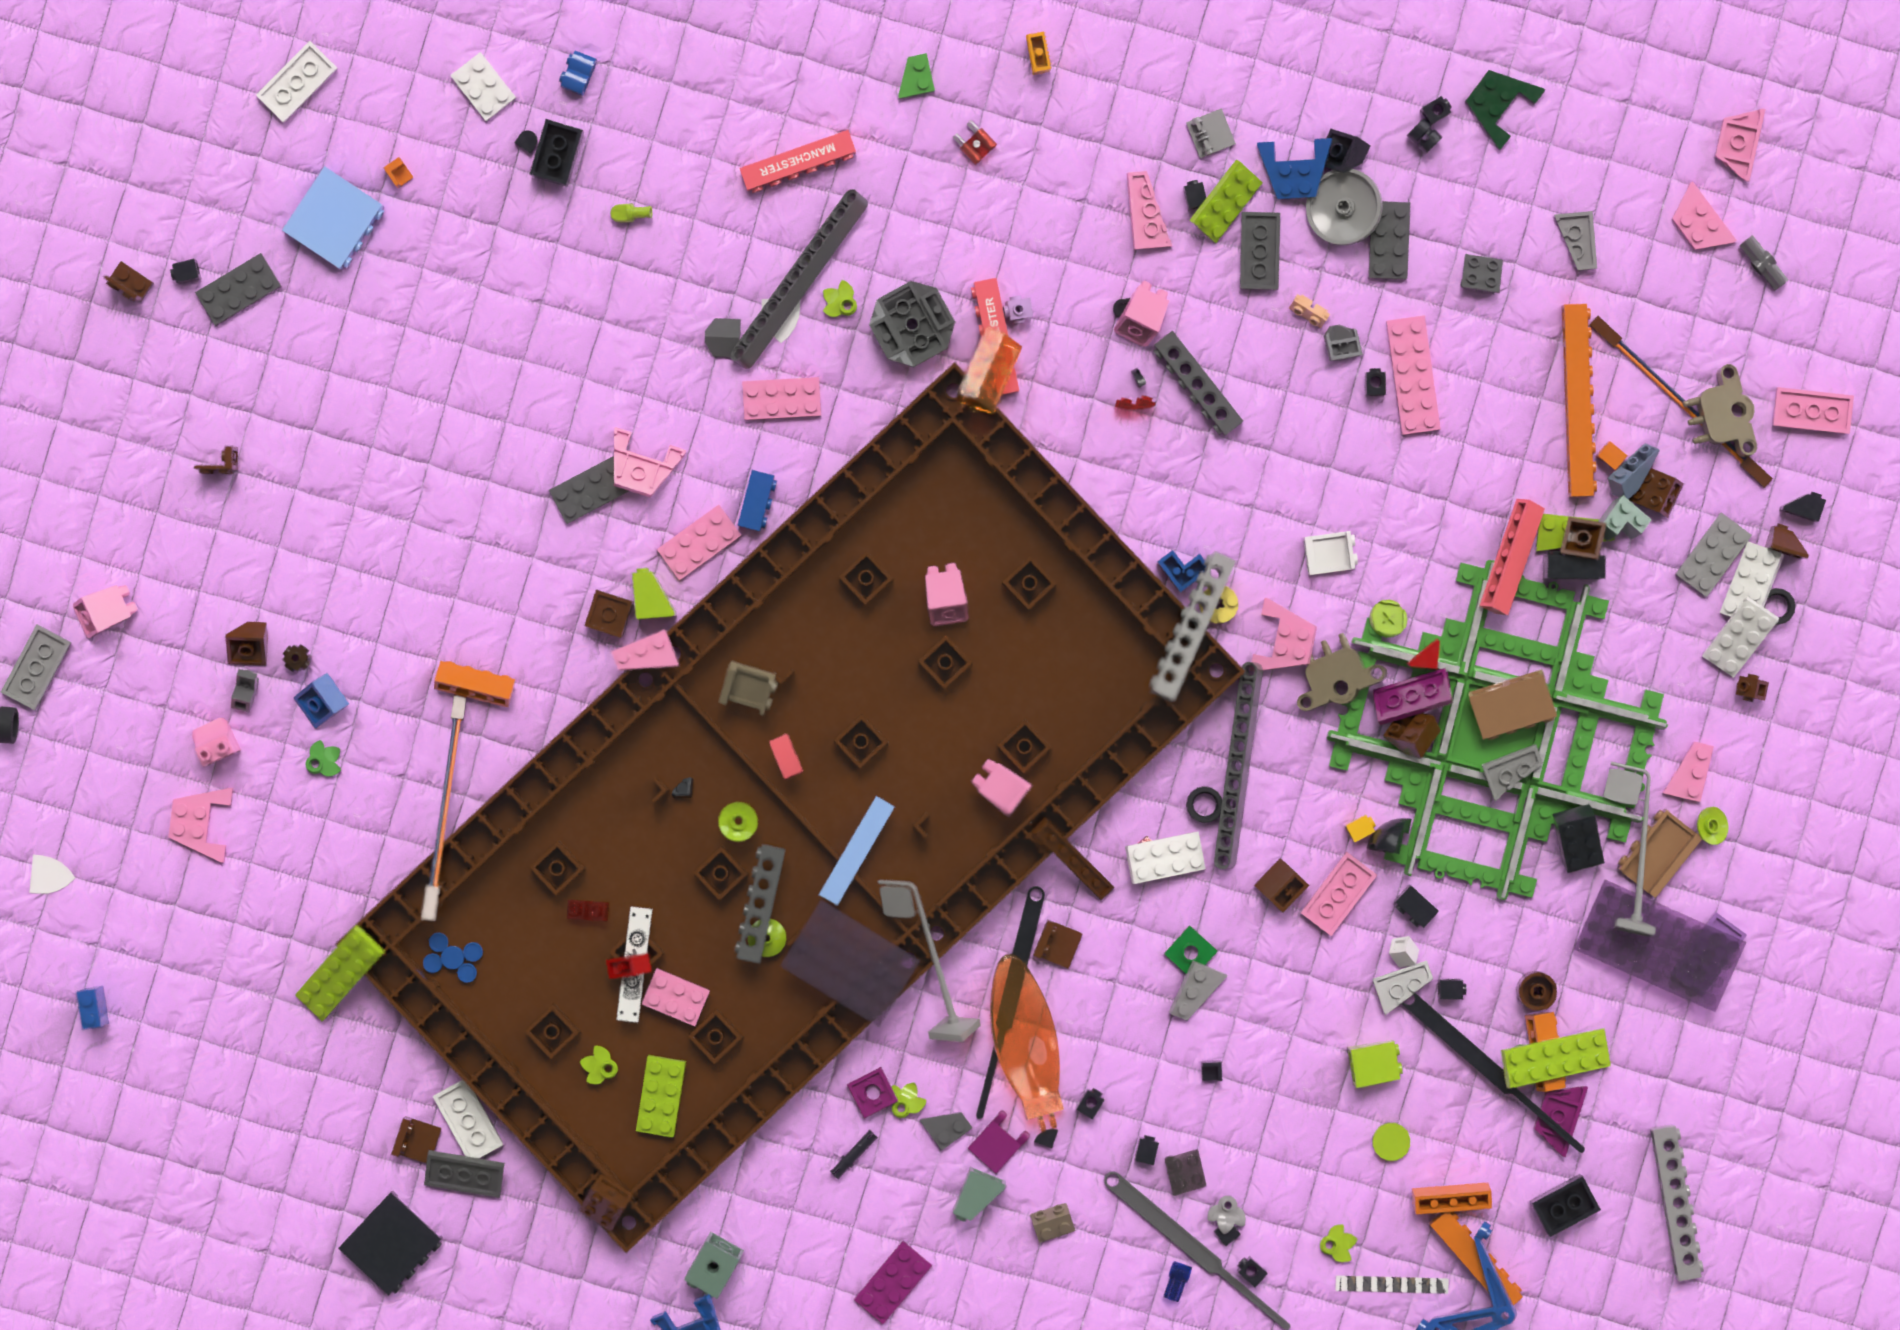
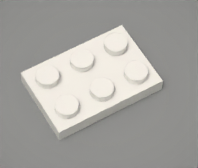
[450,52,516,122]

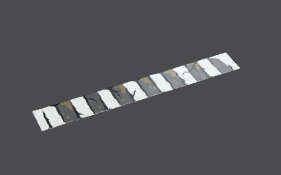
[1335,1276,1449,1294]

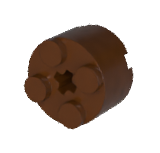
[1516,971,1557,1011]

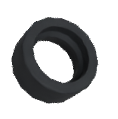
[1764,588,1796,625]
[0,706,19,744]
[1186,786,1222,823]

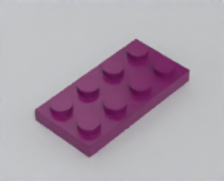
[1373,668,1453,725]
[854,1240,932,1324]

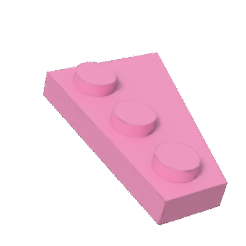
[612,630,679,670]
[1662,742,1714,802]

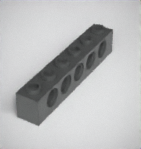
[1153,330,1243,436]
[734,844,786,963]

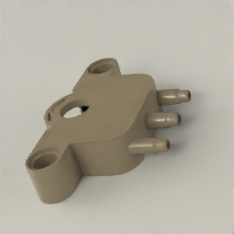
[1683,364,1757,457]
[1297,633,1388,711]

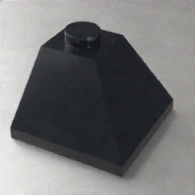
[1325,129,1371,173]

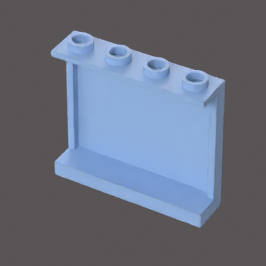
[282,166,384,270]

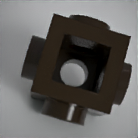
[282,644,312,672]

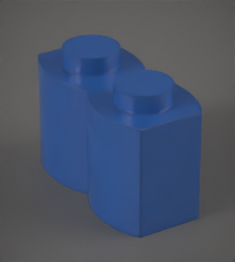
[559,50,597,96]

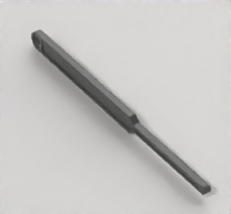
[1104,1171,1291,1330]

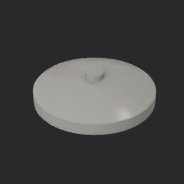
[1306,169,1383,246]

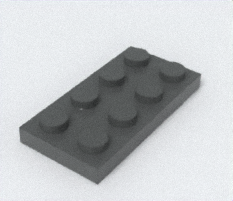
[1368,201,1411,280]
[1240,212,1280,290]
[195,253,281,326]
[549,456,629,524]
[424,1150,505,1198]

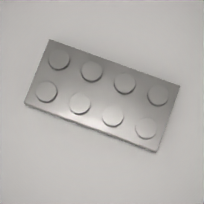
[1675,512,1752,597]
[1,624,72,710]

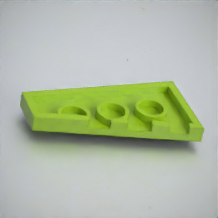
[1535,514,1615,552]

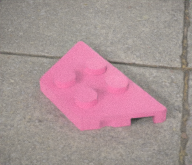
[1715,109,1766,182]
[1672,182,1737,250]

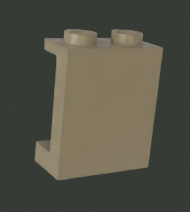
[719,661,777,715]

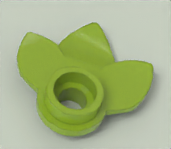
[823,280,857,317]
[580,1046,618,1084]
[892,1082,927,1118]
[1320,1224,1358,1262]

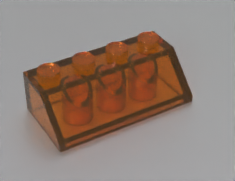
[958,326,1022,414]

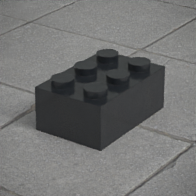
[529,119,584,187]
[1543,551,1606,579]
[1552,804,1605,873]
[1529,1174,1601,1237]

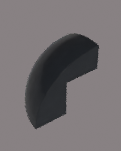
[1366,818,1412,854]

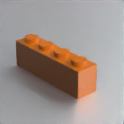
[434,661,515,708]
[1525,1012,1566,1092]
[1412,1182,1492,1215]

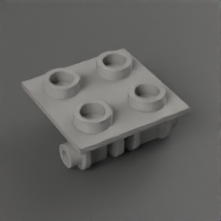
[1186,108,1236,158]

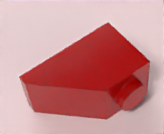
[606,953,651,979]

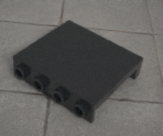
[338,1190,443,1296]

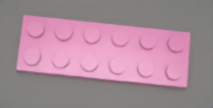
[1386,315,1441,435]

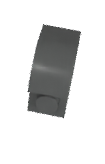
[231,669,259,713]

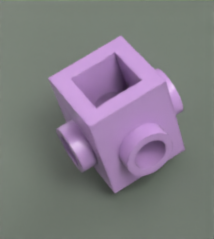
[1003,295,1033,324]

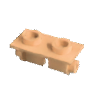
[1289,294,1330,328]

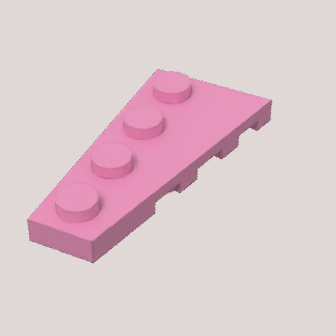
[1127,171,1172,250]

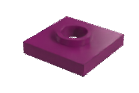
[847,1067,899,1119]

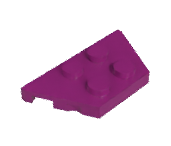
[1534,1086,1588,1157]

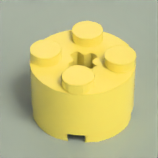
[1199,586,1238,623]

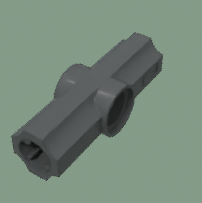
[1739,235,1788,290]

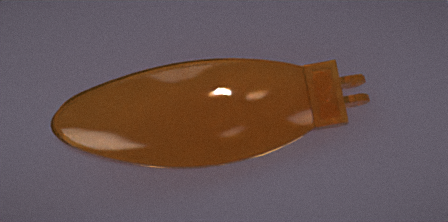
[990,954,1064,1132]

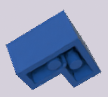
[1157,550,1206,592]

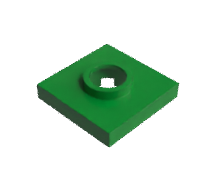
[1164,925,1218,974]

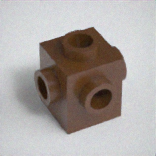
[1736,674,1769,702]

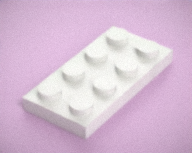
[256,41,338,123]
[1720,542,1784,617]
[1702,596,1779,677]
[1125,831,1206,884]
[433,1080,504,1158]

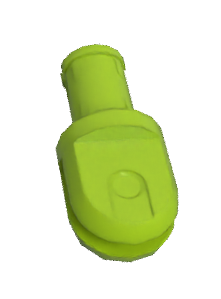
[610,203,653,223]

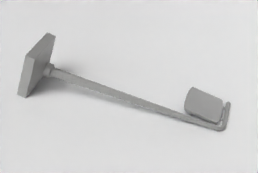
[1603,761,1656,938]
[878,880,981,1042]

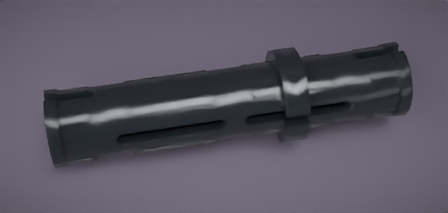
[830,1129,878,1180]

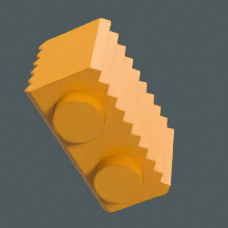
[1026,31,1052,75]

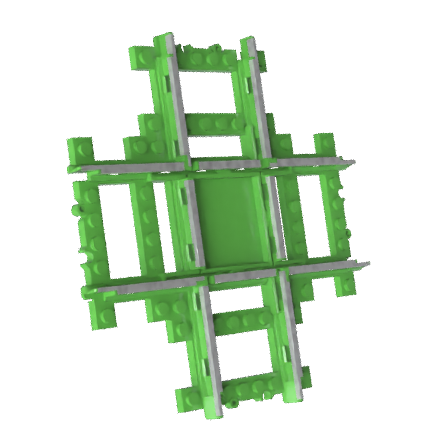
[1326,560,1668,900]

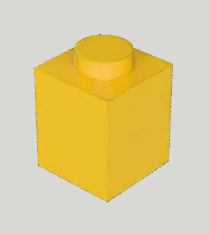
[1345,814,1376,842]

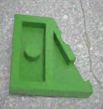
[898,53,935,99]

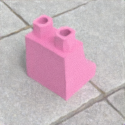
[1114,281,1169,347]
[926,563,969,626]
[73,585,138,638]
[192,718,241,767]
[971,760,1031,816]

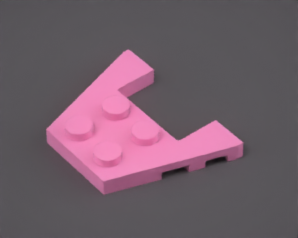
[614,427,686,498]
[1250,598,1317,672]
[168,788,234,863]

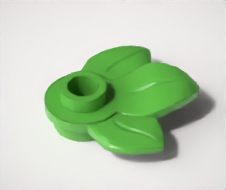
[306,740,341,776]

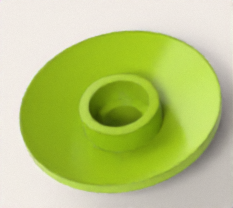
[719,802,758,841]
[1697,807,1728,845]
[748,919,786,957]

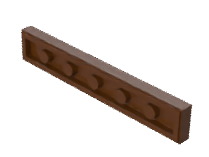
[1032,818,1115,900]

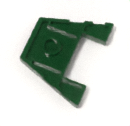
[1465,70,1545,150]

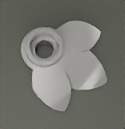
[1208,1196,1246,1234]

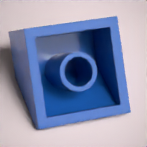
[293,673,349,729]

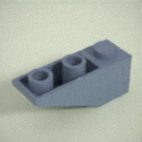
[1607,443,1660,499]

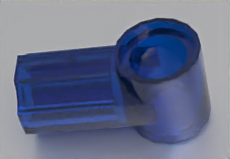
[1163,1261,1192,1302]

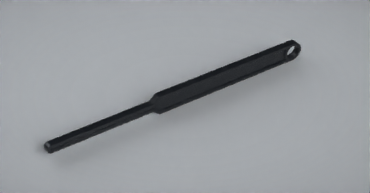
[976,886,1045,1119]
[1402,993,1585,1153]

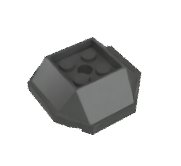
[869,281,955,367]

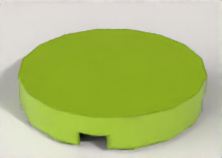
[1369,600,1408,638]
[1372,1122,1411,1161]

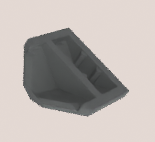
[705,318,741,357]
[1324,325,1363,361]

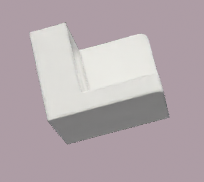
[1389,936,1419,967]

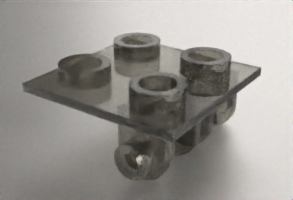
[1164,1149,1207,1196]

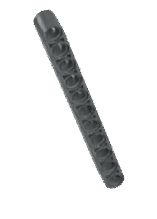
[731,189,868,369]
[1214,662,1263,869]

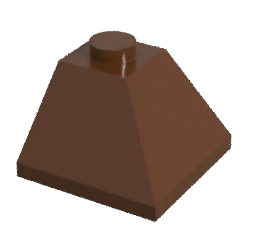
[1560,517,1607,560]
[1765,523,1809,559]
[225,622,268,666]

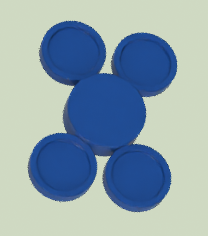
[423,933,483,982]

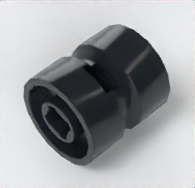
[1406,118,1443,154]

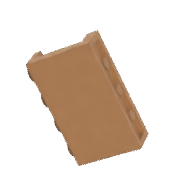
[1469,669,1557,740]
[1617,809,1702,898]

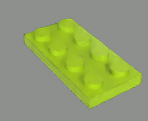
[1189,159,1263,243]
[636,1055,686,1138]

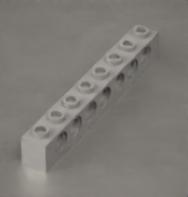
[1149,551,1236,702]
[1650,1124,1704,1281]

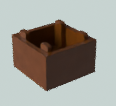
[584,590,634,638]

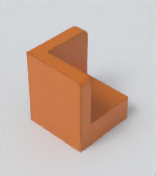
[383,157,413,188]
[1595,441,1628,470]

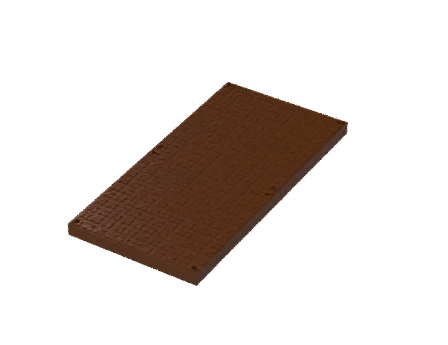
[335,362,1246,1253]

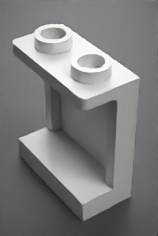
[1303,531,1358,575]

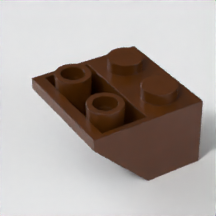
[1383,713,1441,759]
[1254,858,1309,913]

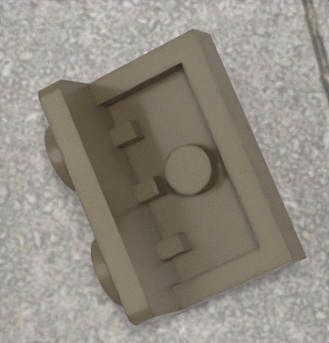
[1030,1203,1076,1243]

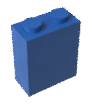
[76,986,109,1030]

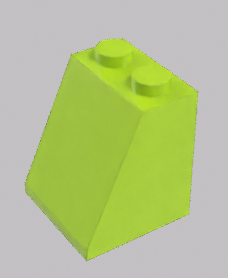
[632,568,677,619]
[1347,1040,1403,1088]

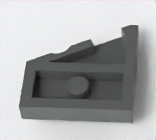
[920,1112,973,1150]

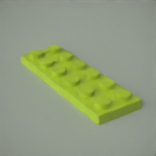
[295,925,384,1021]
[1500,1028,1611,1088]

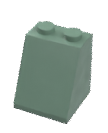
[953,1167,1006,1222]

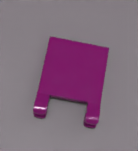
[968,1110,1030,1173]

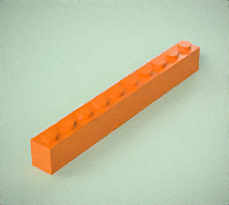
[1562,304,1597,497]

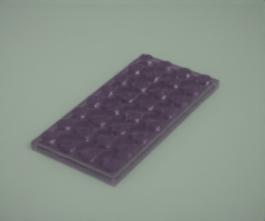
[1573,879,1746,1012]

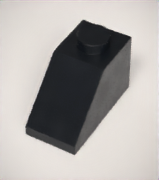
[1779,492,1826,522]

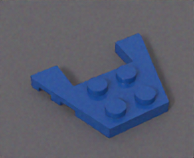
[1257,138,1332,199]
[650,1294,721,1330]

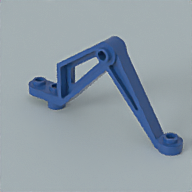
[1416,1221,1517,1330]

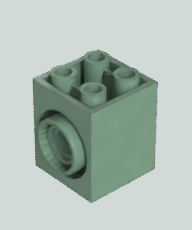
[684,1231,744,1299]

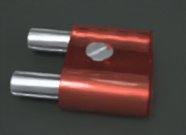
[953,120,998,165]

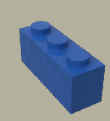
[737,470,777,531]

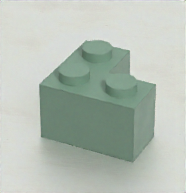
[1599,495,1651,541]

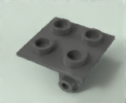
[1460,254,1503,294]

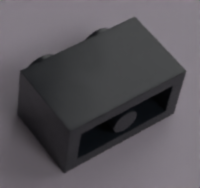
[1394,884,1439,928]

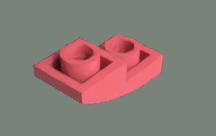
[769,734,803,779]

